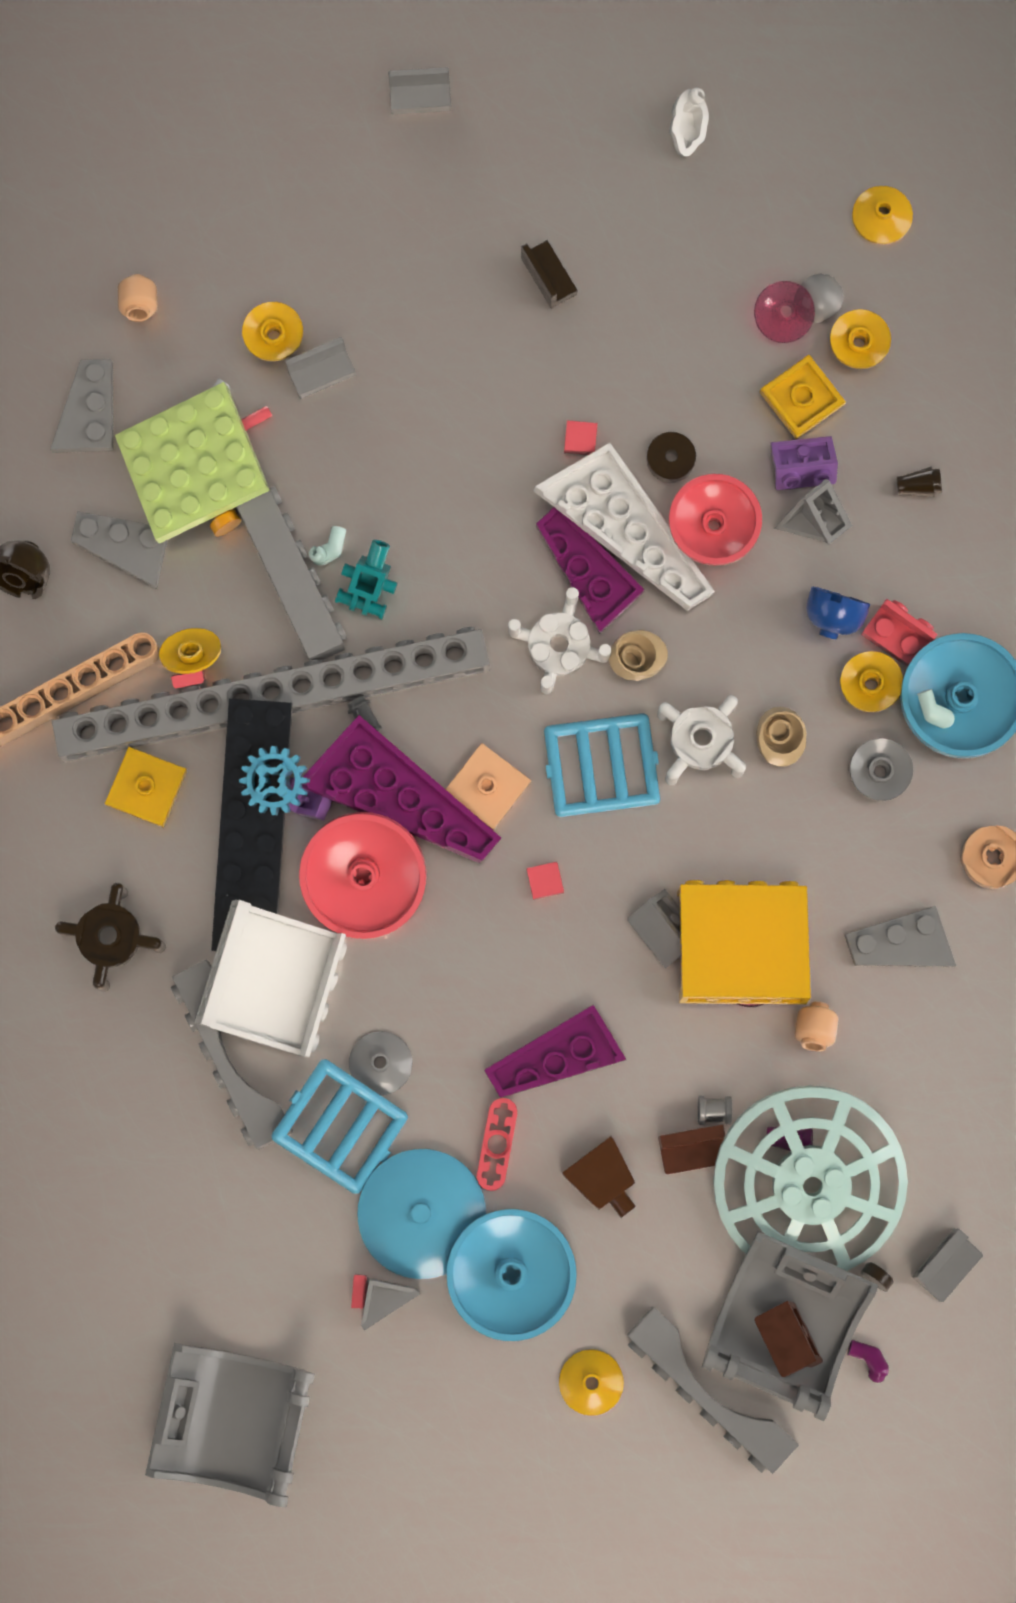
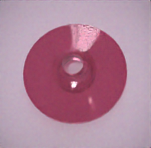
[754,281,815,343]

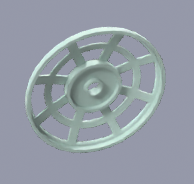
[713,1085,908,1271]

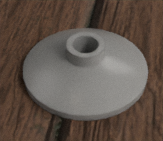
[850,738,913,801]
[349,1031,413,1095]

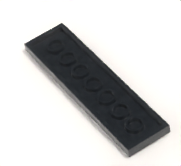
[211,698,293,951]

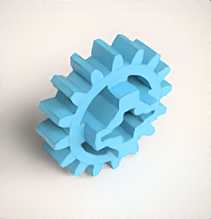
[239,746,310,815]

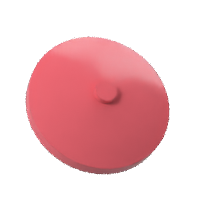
[299,812,427,939]

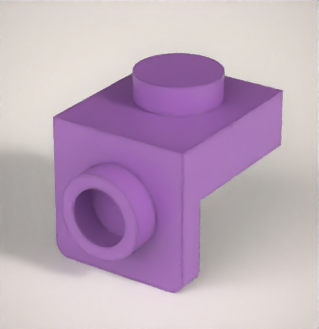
[289,777,332,821]

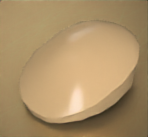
[609,630,668,681]
[756,707,807,767]

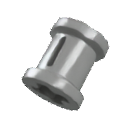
[698,1096,732,1125]

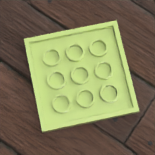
[115,382,270,544]

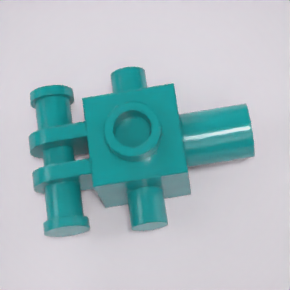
[335,540,398,620]

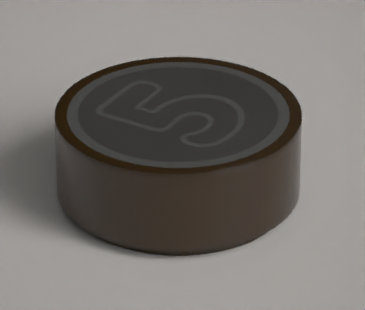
[861,1262,894,1292]

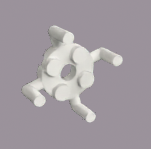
[508,587,611,694]
[657,695,746,785]

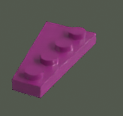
[536,507,645,634]
[484,1005,626,1098]

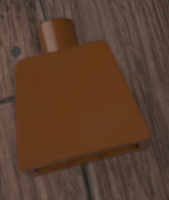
[561,1136,636,1218]

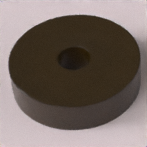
[646,432,696,483]

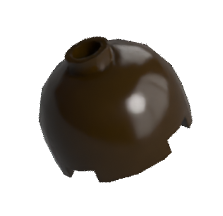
[0,540,50,599]

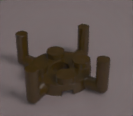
[55,883,166,992]

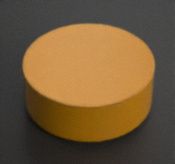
[209,510,242,537]

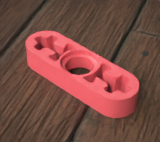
[477,1098,517,1191]

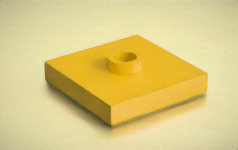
[759,355,846,439]
[105,746,188,828]

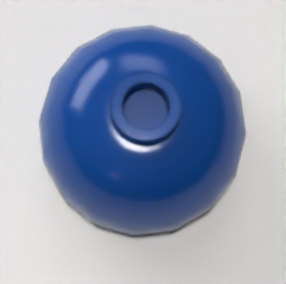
[806,586,870,640]

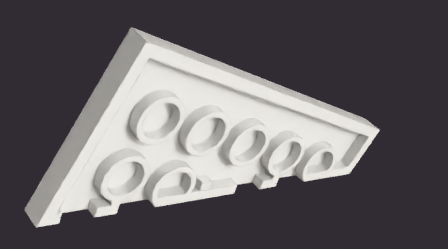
[533,443,715,611]

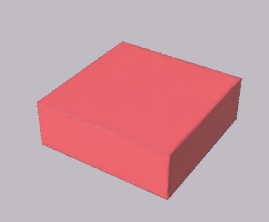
[564,420,598,455]
[171,670,206,689]
[526,862,564,900]
[351,1274,368,1309]

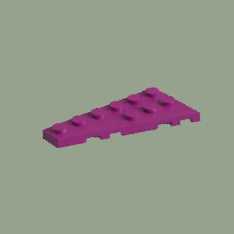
[302,715,501,864]

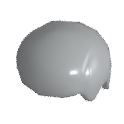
[794,273,844,323]

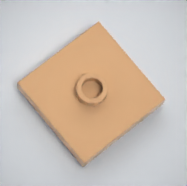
[446,743,531,831]

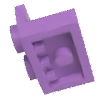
[770,436,838,490]

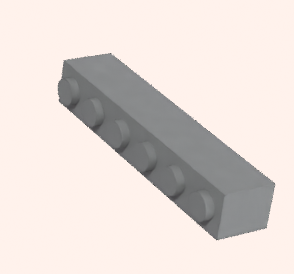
[236,486,347,661]

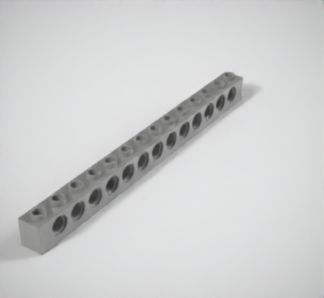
[52,627,490,762]

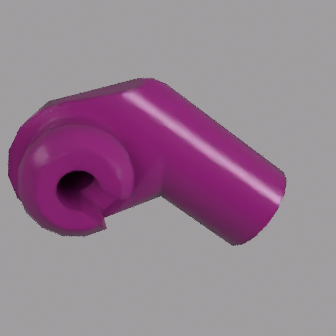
[847,1340,889,1383]

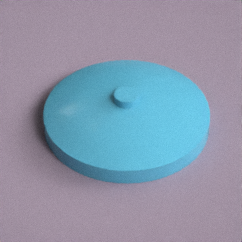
[900,633,1016,759]
[357,1149,486,1279]
[447,1209,577,1341]

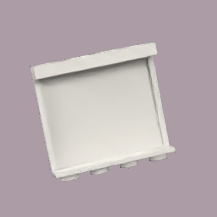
[194,900,347,1057]

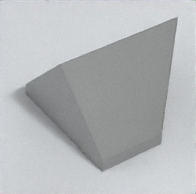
[774,479,852,544]
[361,1279,420,1330]

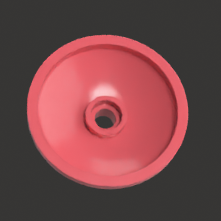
[669,474,762,566]

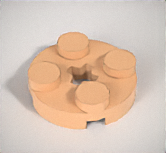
[960,826,1016,890]

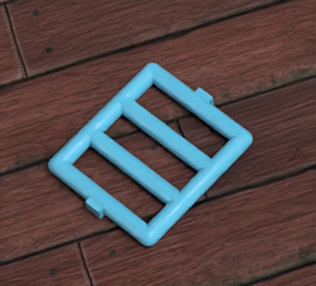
[544,713,660,817]
[272,1059,408,1194]

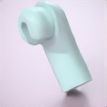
[309,526,346,566]
[917,689,955,728]

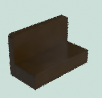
[521,240,578,309]

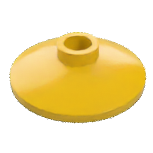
[852,186,913,244]
[242,302,303,361]
[830,309,891,369]
[159,628,221,674]
[840,651,903,712]
[559,1349,624,1416]

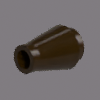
[897,466,942,497]

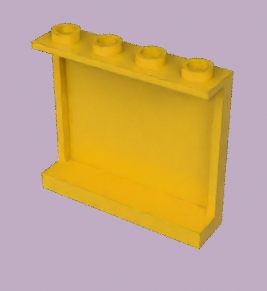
[677,880,811,1005]

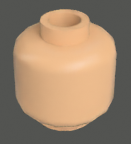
[118,274,158,322]
[795,1002,838,1052]

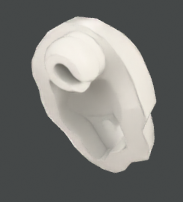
[669,87,709,156]

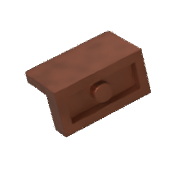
[658,1124,725,1174]
[754,1301,823,1377]

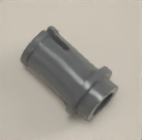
[347,696,382,731]

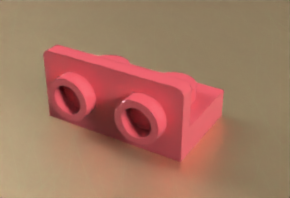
[861,599,937,667]

